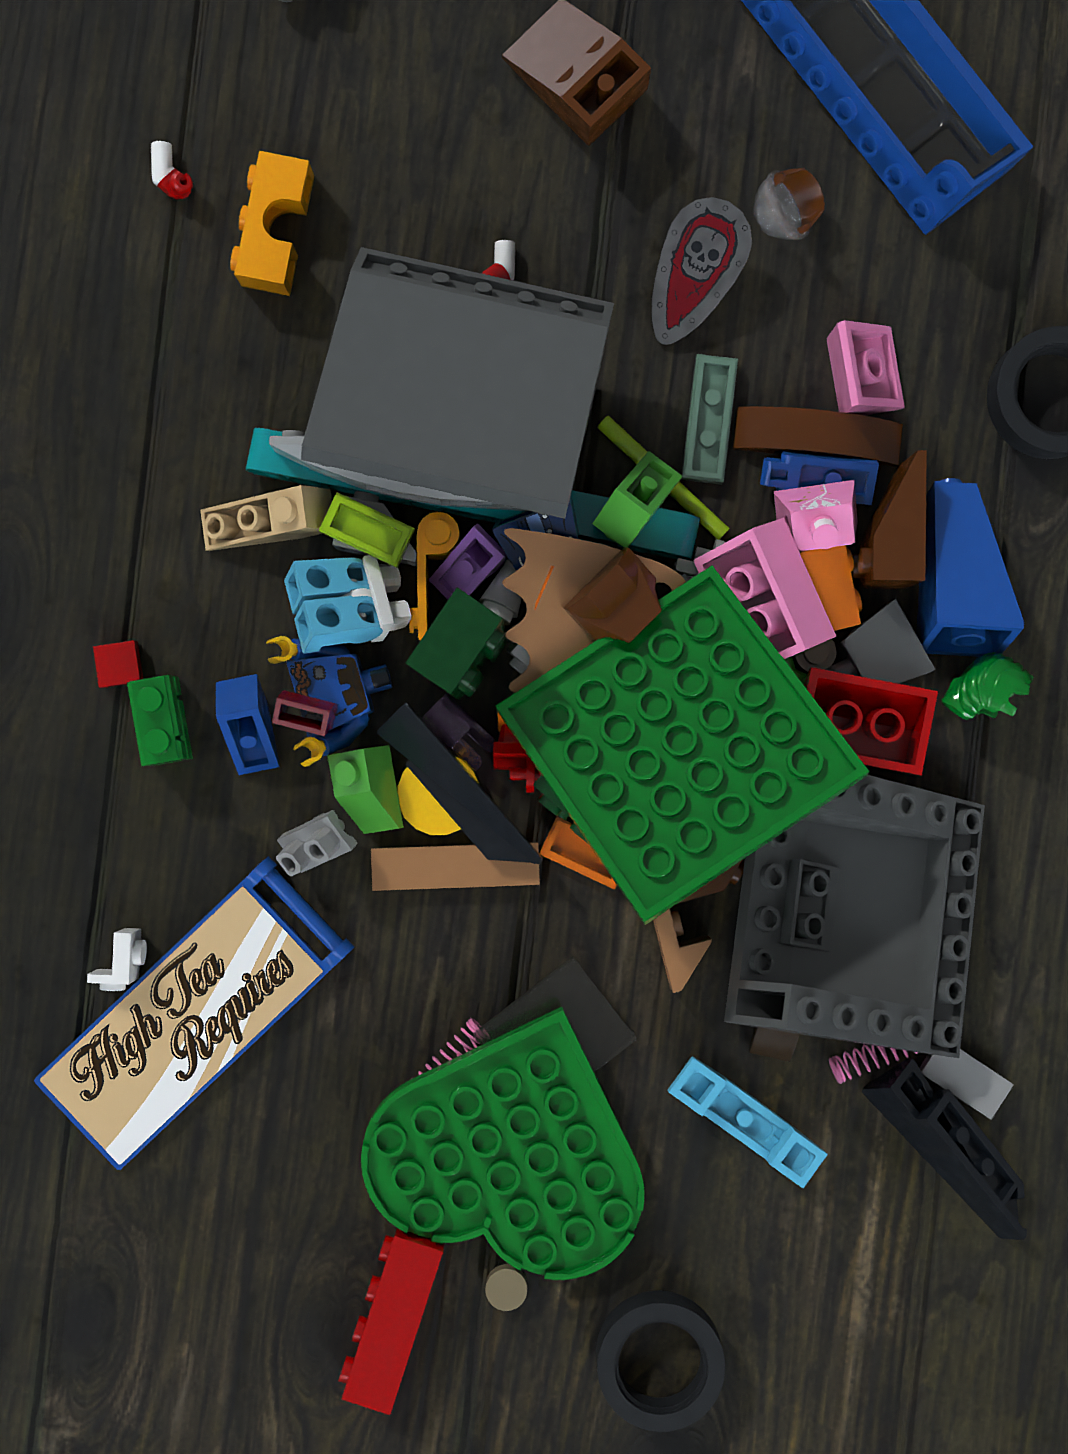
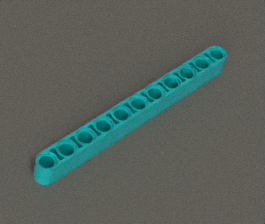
[246,428,700,561]

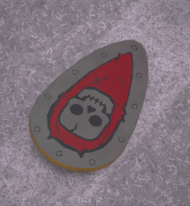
[652,197,752,345]

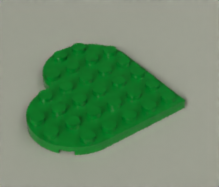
[361,1006,644,1280]

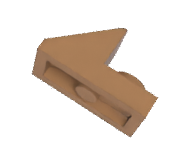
[653,909,712,993]

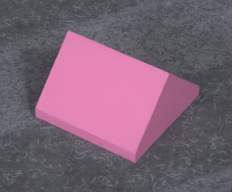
[826,320,905,416]

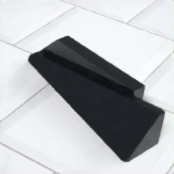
[377,703,543,864]
[861,1058,1027,1240]

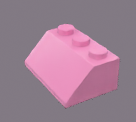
[693,518,836,659]

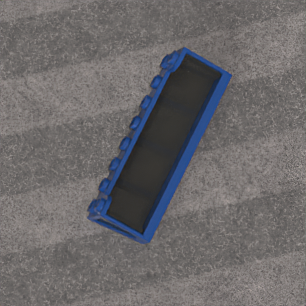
[741,0,1033,235]

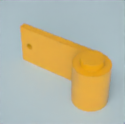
[409,512,462,641]

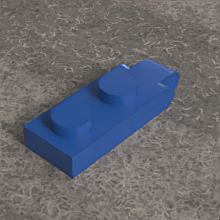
[760,451,879,505]

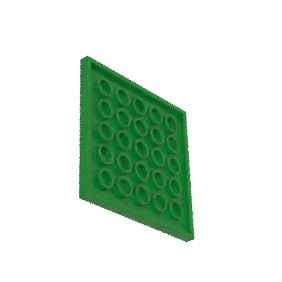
[496,566,869,925]

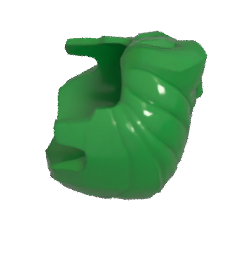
[942,652,1034,720]

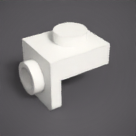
[87,928,147,991]

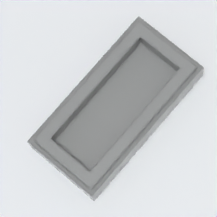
[919,1049,1014,1119]

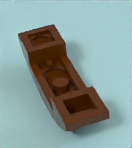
[733,406,903,467]

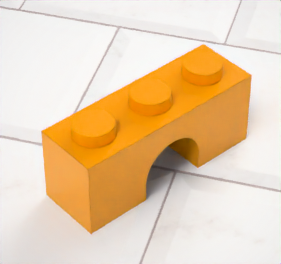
[230,151,315,296]

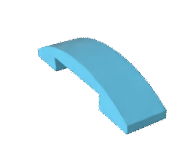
[667,1056,828,1188]

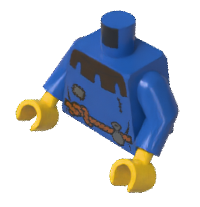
[266,636,393,767]

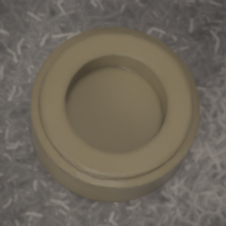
[485,1264,527,1311]

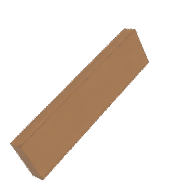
[371,842,540,891]

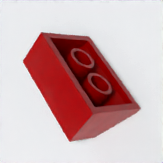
[804,667,938,776]

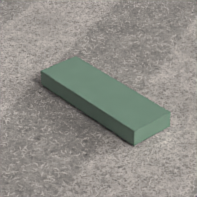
[681,354,738,485]

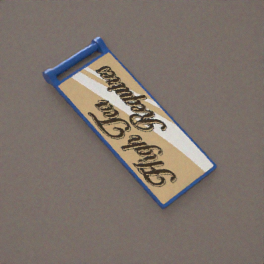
[34,856,355,1170]

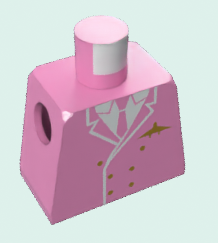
[774,480,858,552]

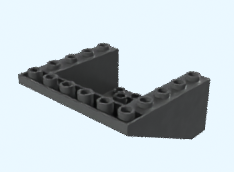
[301,247,614,519]
[724,775,985,1058]

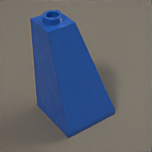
[916,478,1024,657]

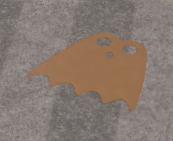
[502,528,686,693]

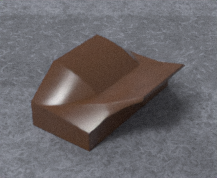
[564,547,662,643]

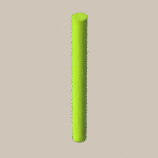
[597,415,730,540]

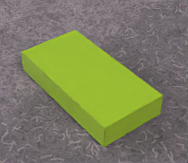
[319,492,415,568]

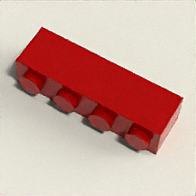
[338,1228,445,1415]

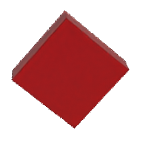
[93,640,143,688]

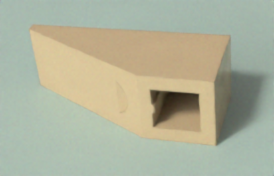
[200,485,332,551]

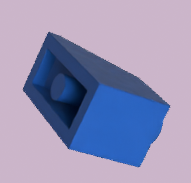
[216,674,279,775]

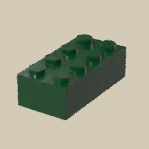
[405,587,508,700]

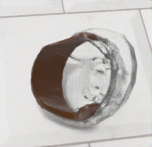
[753,168,825,240]

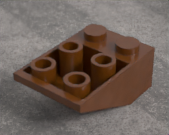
[502,0,651,146]

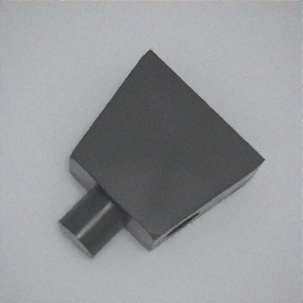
[825,599,935,684]

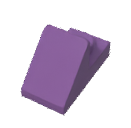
[428,523,507,600]

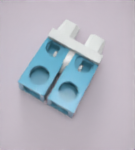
[284,555,412,654]

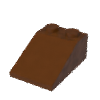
[851,450,927,589]

